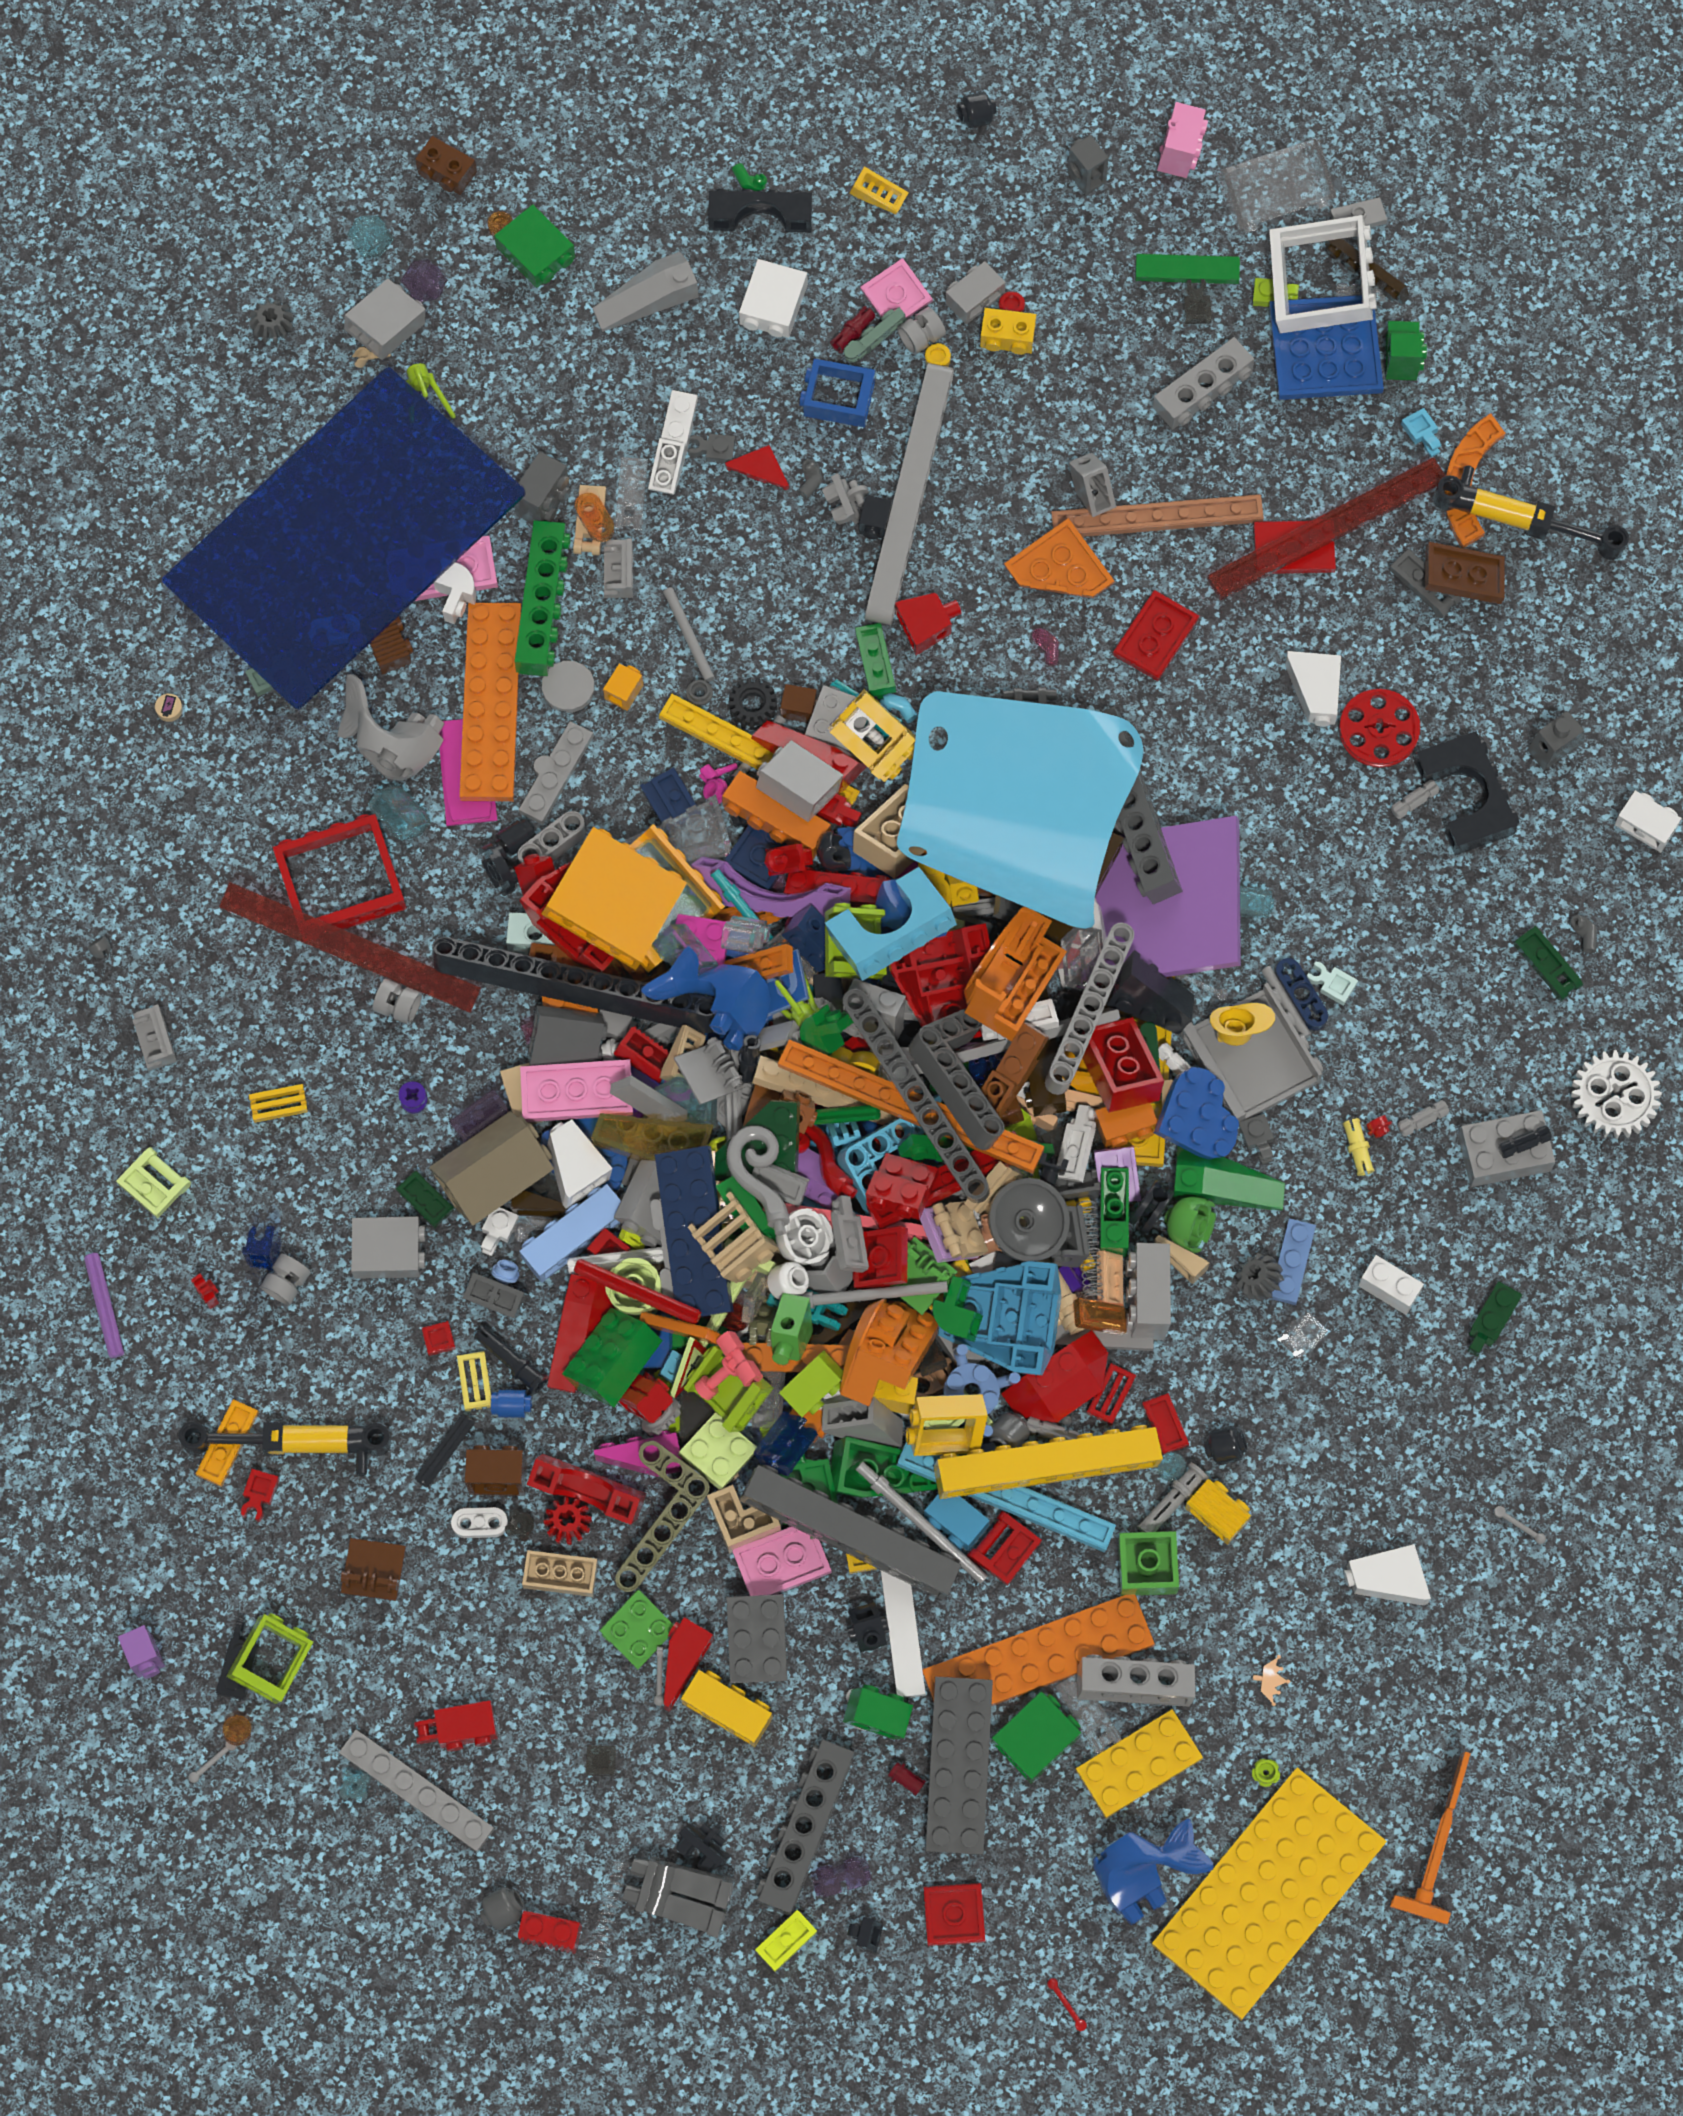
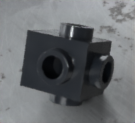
[847,1602,889,1653]

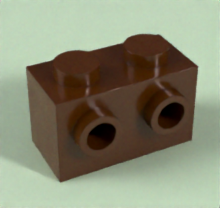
[415,136,477,195]

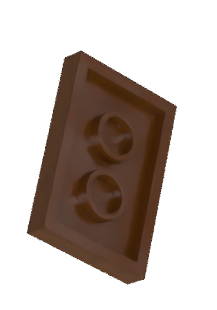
[1425,542,1505,605]

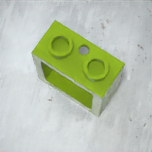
[226,1613,313,1704]

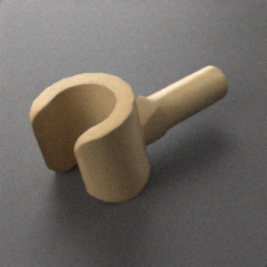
[352,347,391,368]

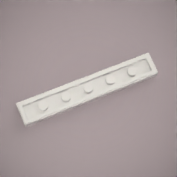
[880,1527,926,1698]

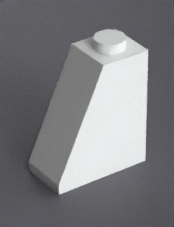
[1285,651,1341,727]
[547,1119,613,1209]
[1344,1544,1431,1605]

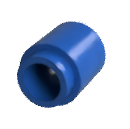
[491,1390,532,1418]

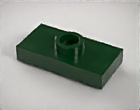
[396,1170,454,1229]

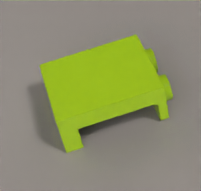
[825,903,887,980]
[684,1345,774,1433]

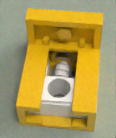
[828,689,916,782]

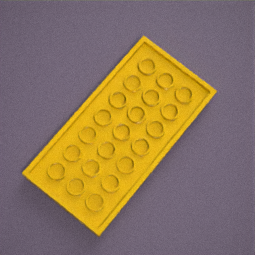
[1151,1767,1387,2020]

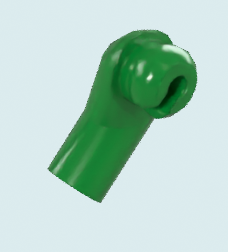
[732,163,767,192]

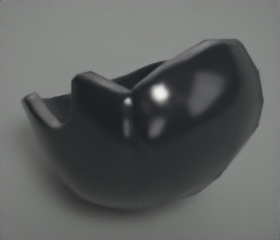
[816,830,851,872]

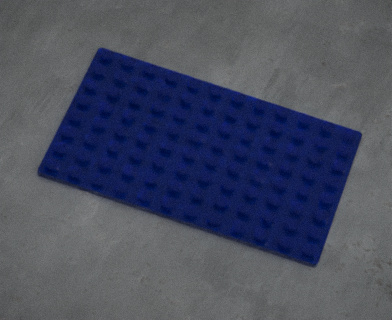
[162,367,526,710]

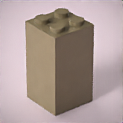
[429,1111,554,1226]

